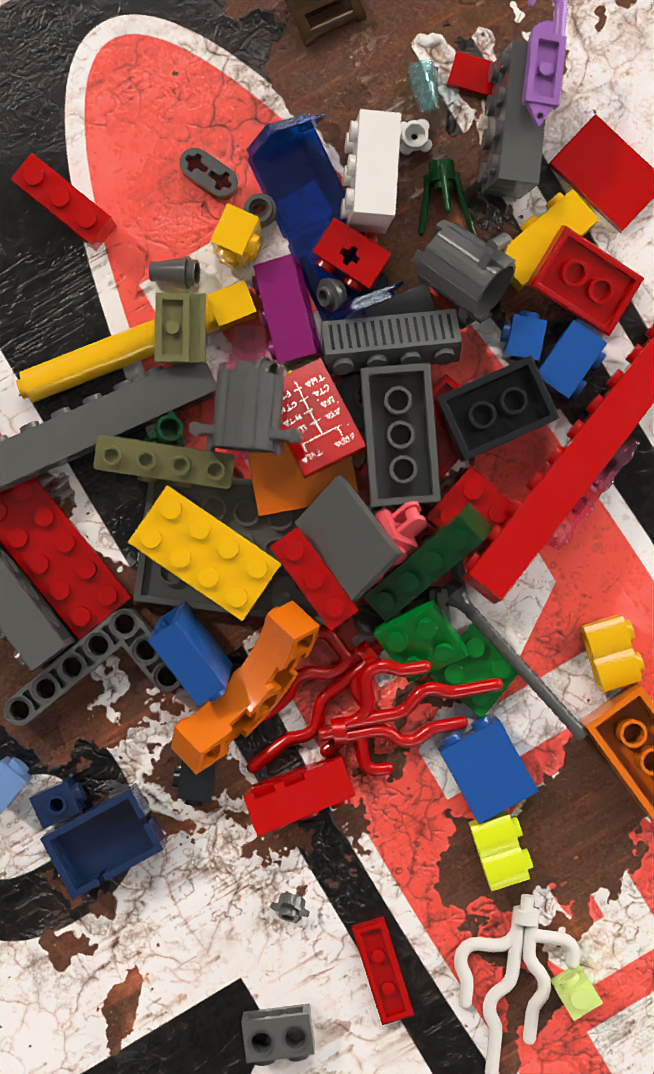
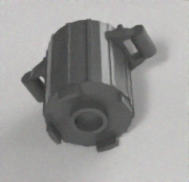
[412,219,516,329]
[189,361,303,456]

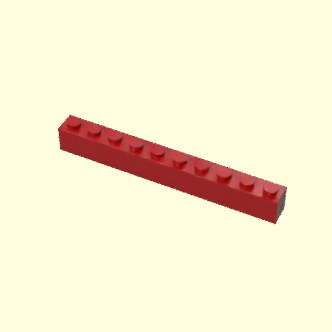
[461,323,654,604]

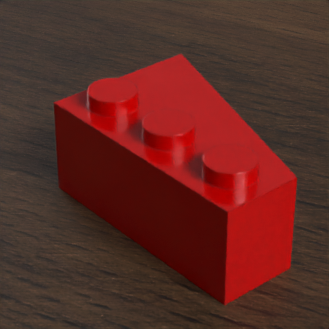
[243,753,355,837]

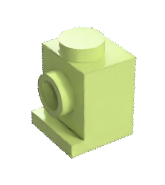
[550,964,603,1021]

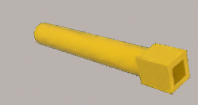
[16,280,258,403]

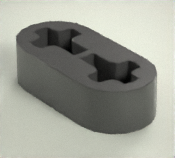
[180,148,238,200]

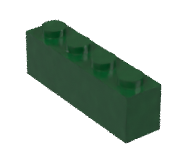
[363,502,492,622]

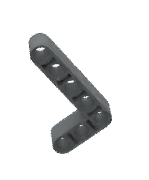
[3,608,181,726]

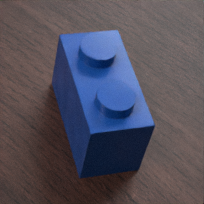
[538,320,607,402]

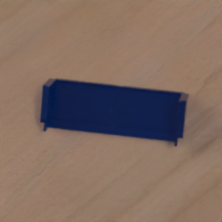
[246,112,404,321]

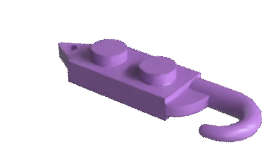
[521,0,568,128]

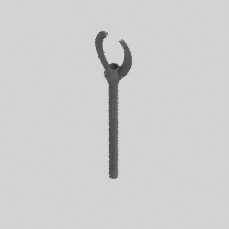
[418,535,589,741]

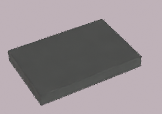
[295,476,403,600]

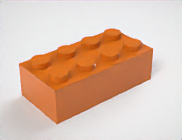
[579,683,654,825]

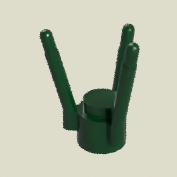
[418,159,477,236]
[143,411,186,447]

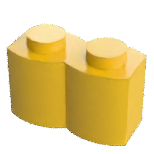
[579,614,645,692]

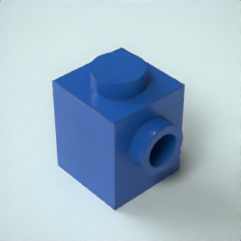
[500,311,547,364]

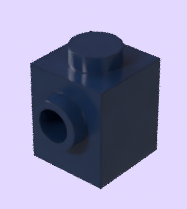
[29,776,87,829]

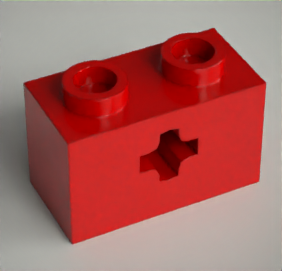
[312,217,392,294]

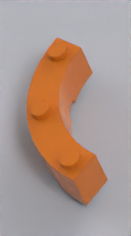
[171,600,320,775]

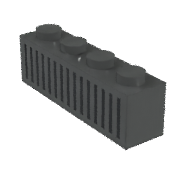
[321,309,462,375]

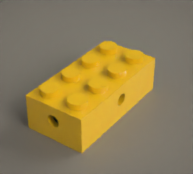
[128,485,282,621]

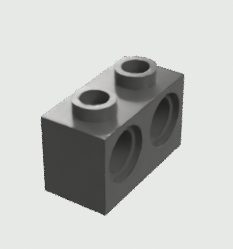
[241,1003,315,1066]

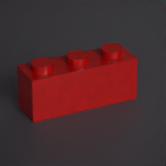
[11,153,117,251]
[270,527,359,631]

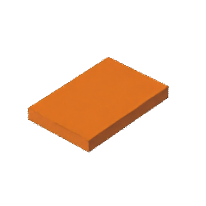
[246,441,359,516]

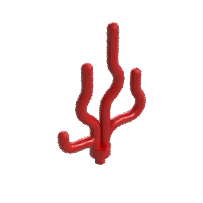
[246,625,385,773]
[318,659,503,777]

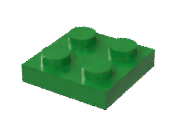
[374,600,468,683]
[429,624,518,718]

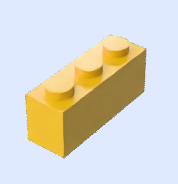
[506,189,599,292]

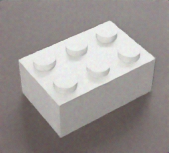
[340,109,401,234]

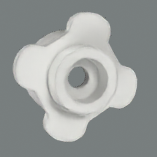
[399,119,432,155]

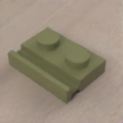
[155,293,207,364]

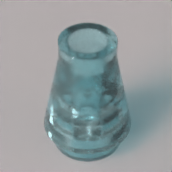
[406,59,439,112]

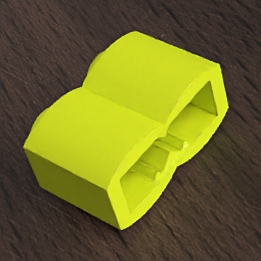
[468,810,533,892]

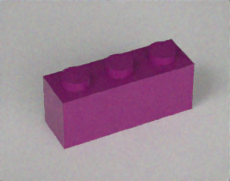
[252,254,323,366]

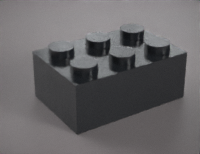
[434,355,560,463]

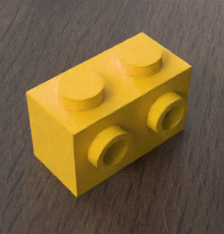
[210,203,262,269]

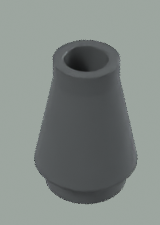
[149,256,200,290]

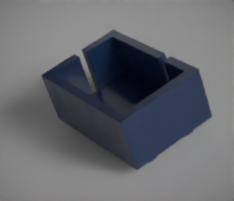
[40,783,168,899]

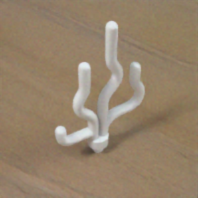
[454,894,580,1074]

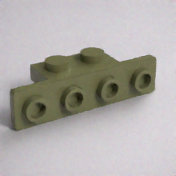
[94,435,235,489]

